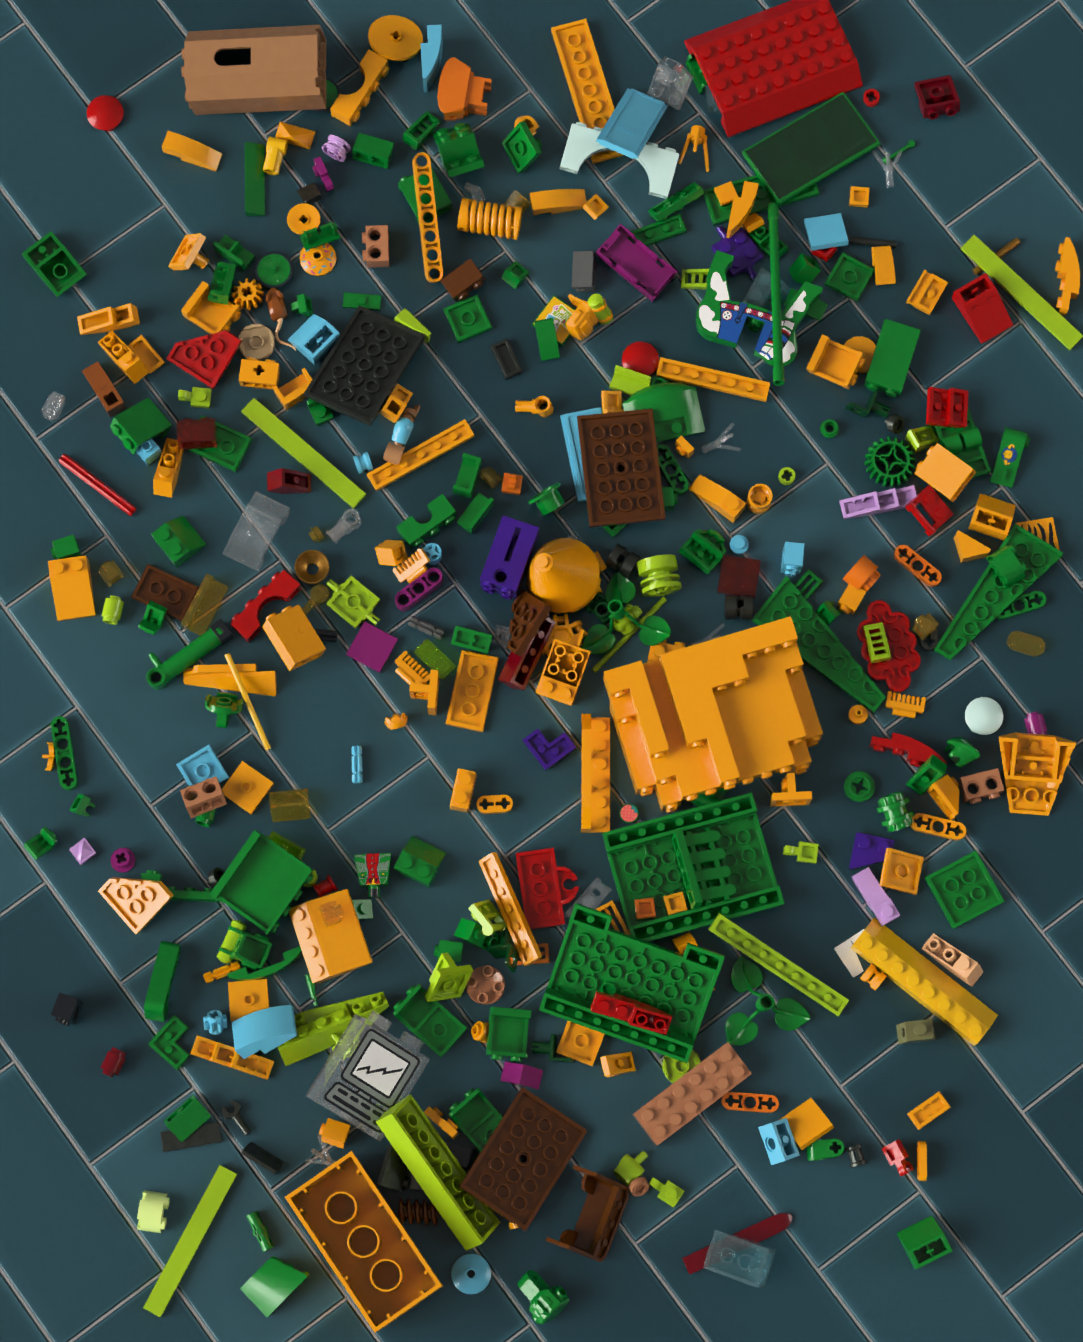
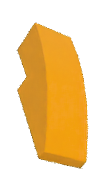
[162,130,222,171]
[726,181,759,238]
[530,189,587,215]
[77,303,140,335]

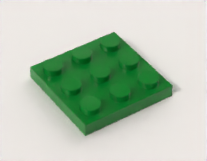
[924,851,1005,929]

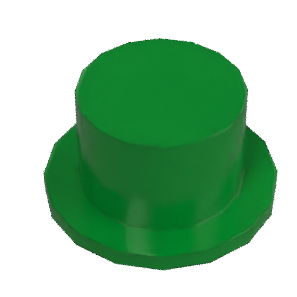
[528,482,565,516]

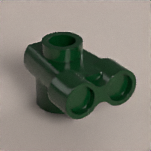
[584,592,611,625]

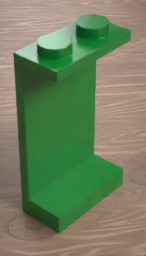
[864,319,921,397]

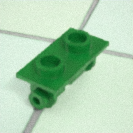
[300,222,341,250]

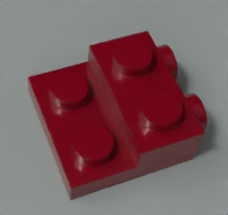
[914,75,960,120]

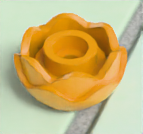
[384,713,408,730]

